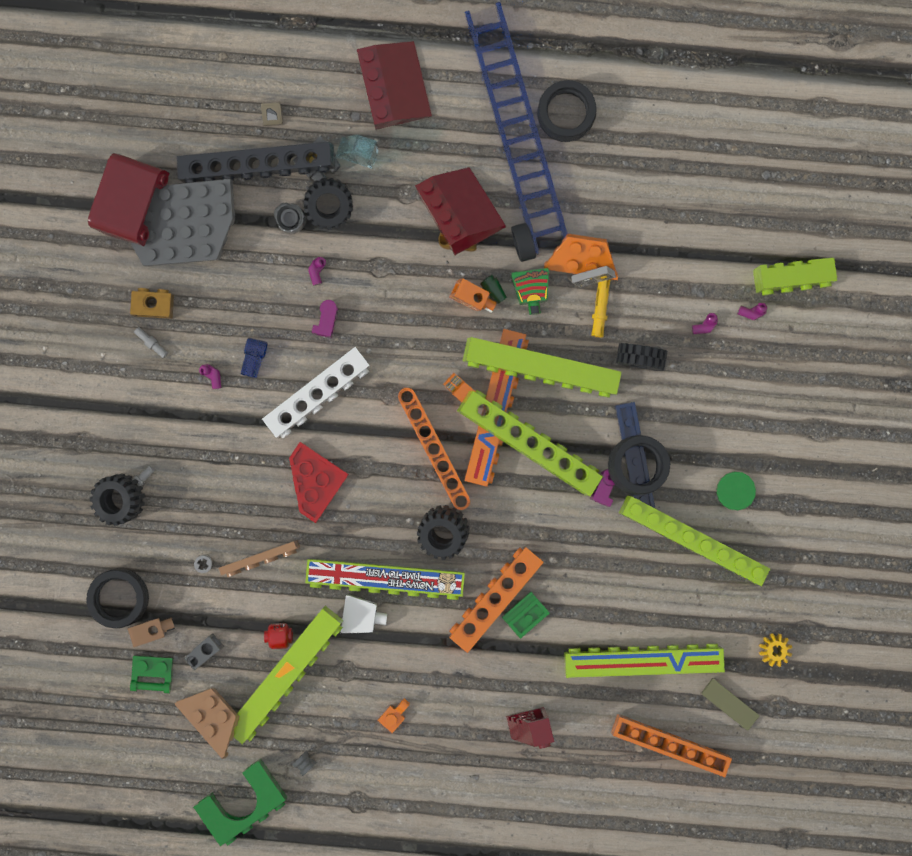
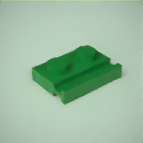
[502,591,550,639]

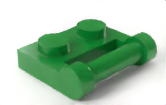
[130,655,173,694]

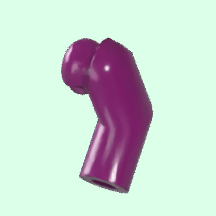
[308,257,326,286]

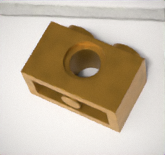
[130,288,174,319]

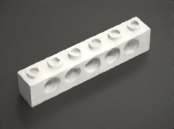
[262,347,370,438]

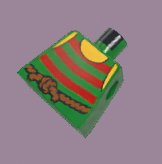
[511,268,549,315]

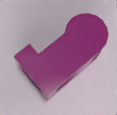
[312,300,338,338]
[590,469,615,507]

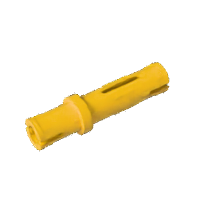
[591,279,611,338]

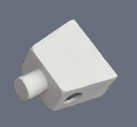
[341,594,388,633]

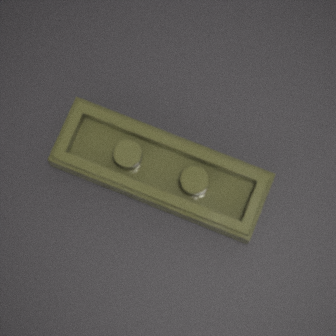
[701,678,760,731]

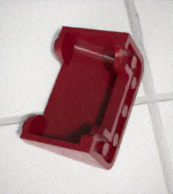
[88,153,170,246]

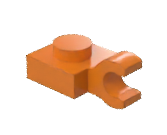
[378,698,410,733]

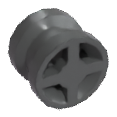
[292,751,317,776]

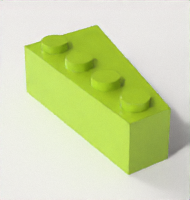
[753,258,837,296]

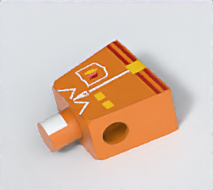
[449,278,497,313]

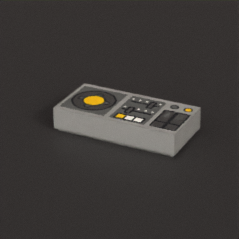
[571,266,616,287]

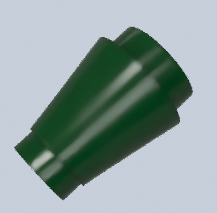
[480,274,507,304]

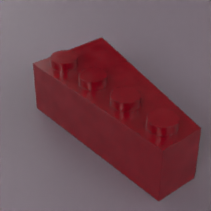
[506,707,554,749]

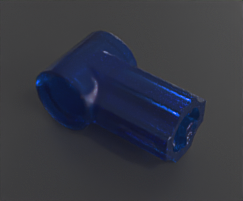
[241,337,268,378]

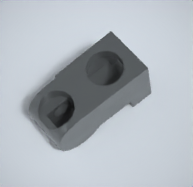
[184,634,224,670]

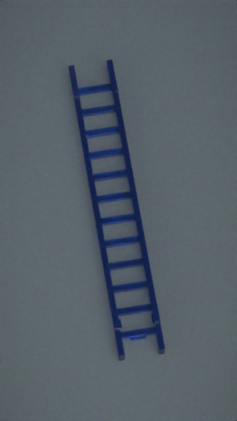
[465,2,568,255]

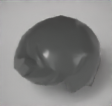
[274,203,307,234]

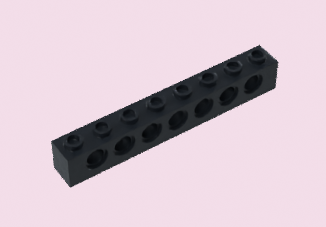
[177,141,335,183]

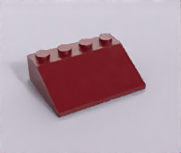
[357,41,432,130]
[415,167,506,255]

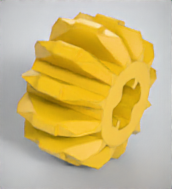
[758,633,792,667]

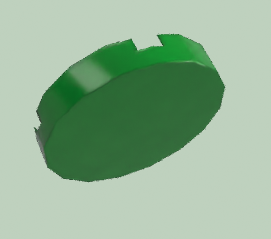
[716,472,756,511]

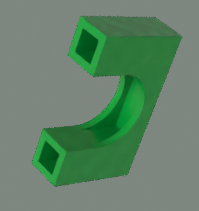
[193,758,287,847]

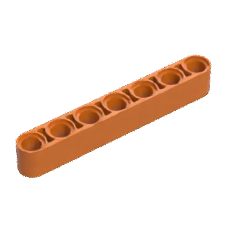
[398,388,470,510]

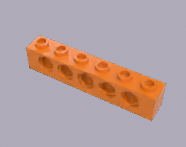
[449,547,544,653]
[611,714,732,777]

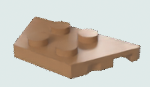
[175,688,240,759]

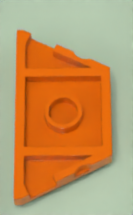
[544,234,618,280]

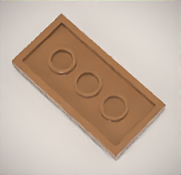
[219,540,300,577]

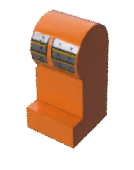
[443,373,475,403]

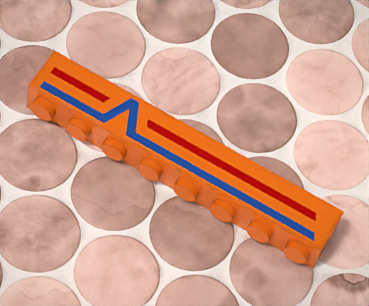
[464,329,529,487]

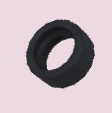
[511,223,536,262]

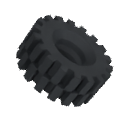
[616,343,668,371]

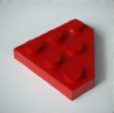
[289,442,349,523]

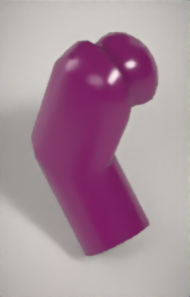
[737,302,767,320]
[692,313,718,335]
[199,364,222,390]

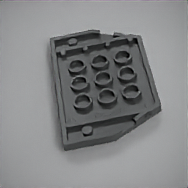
[130,179,235,266]

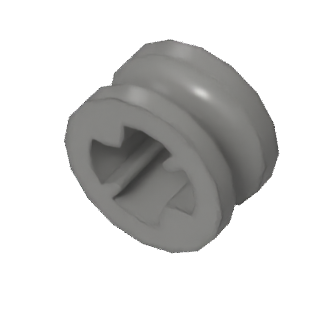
[194,555,212,573]

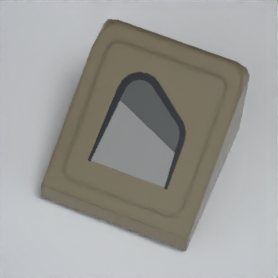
[261,102,283,126]

